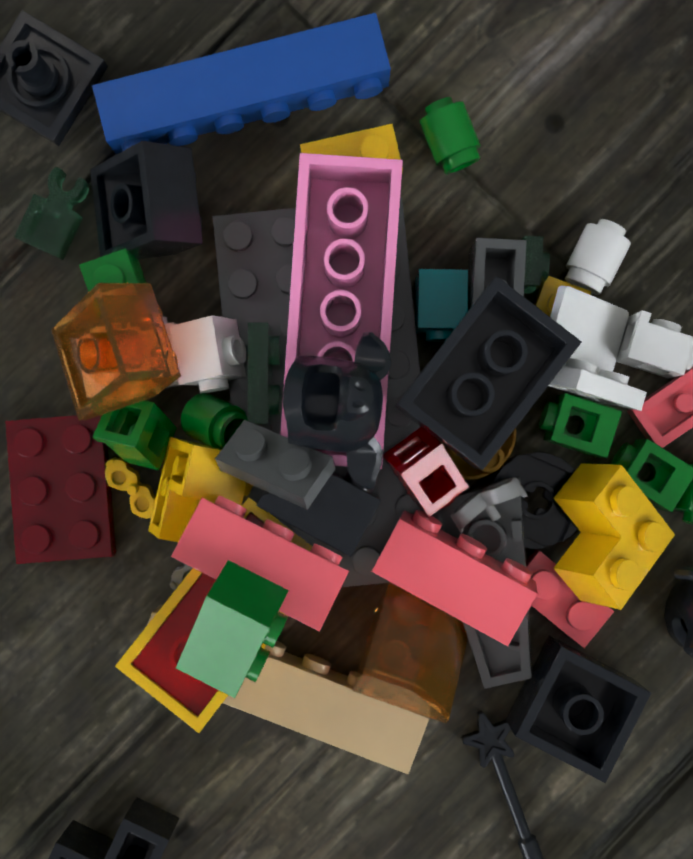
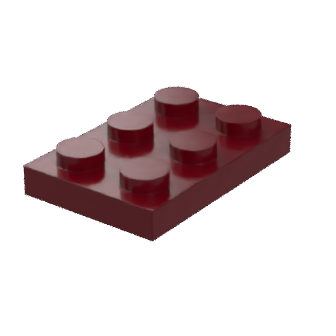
[5,413,116,564]

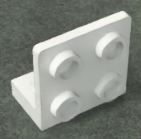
[548,286,647,411]

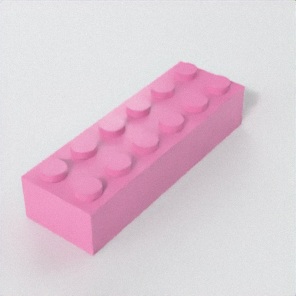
[280,153,403,469]

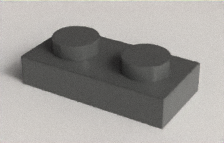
[215,420,336,510]

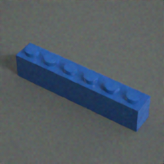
[92,13,391,155]

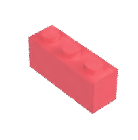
[171,495,349,632]
[371,510,538,646]

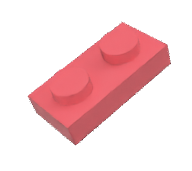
[627,366,693,448]
[526,549,614,649]

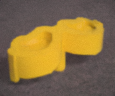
[105,457,156,519]

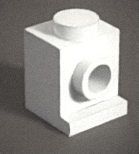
[616,310,693,378]

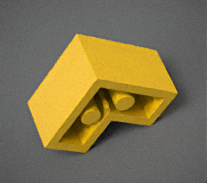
[148,437,253,542]
[553,463,675,610]

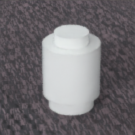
[565,219,631,295]

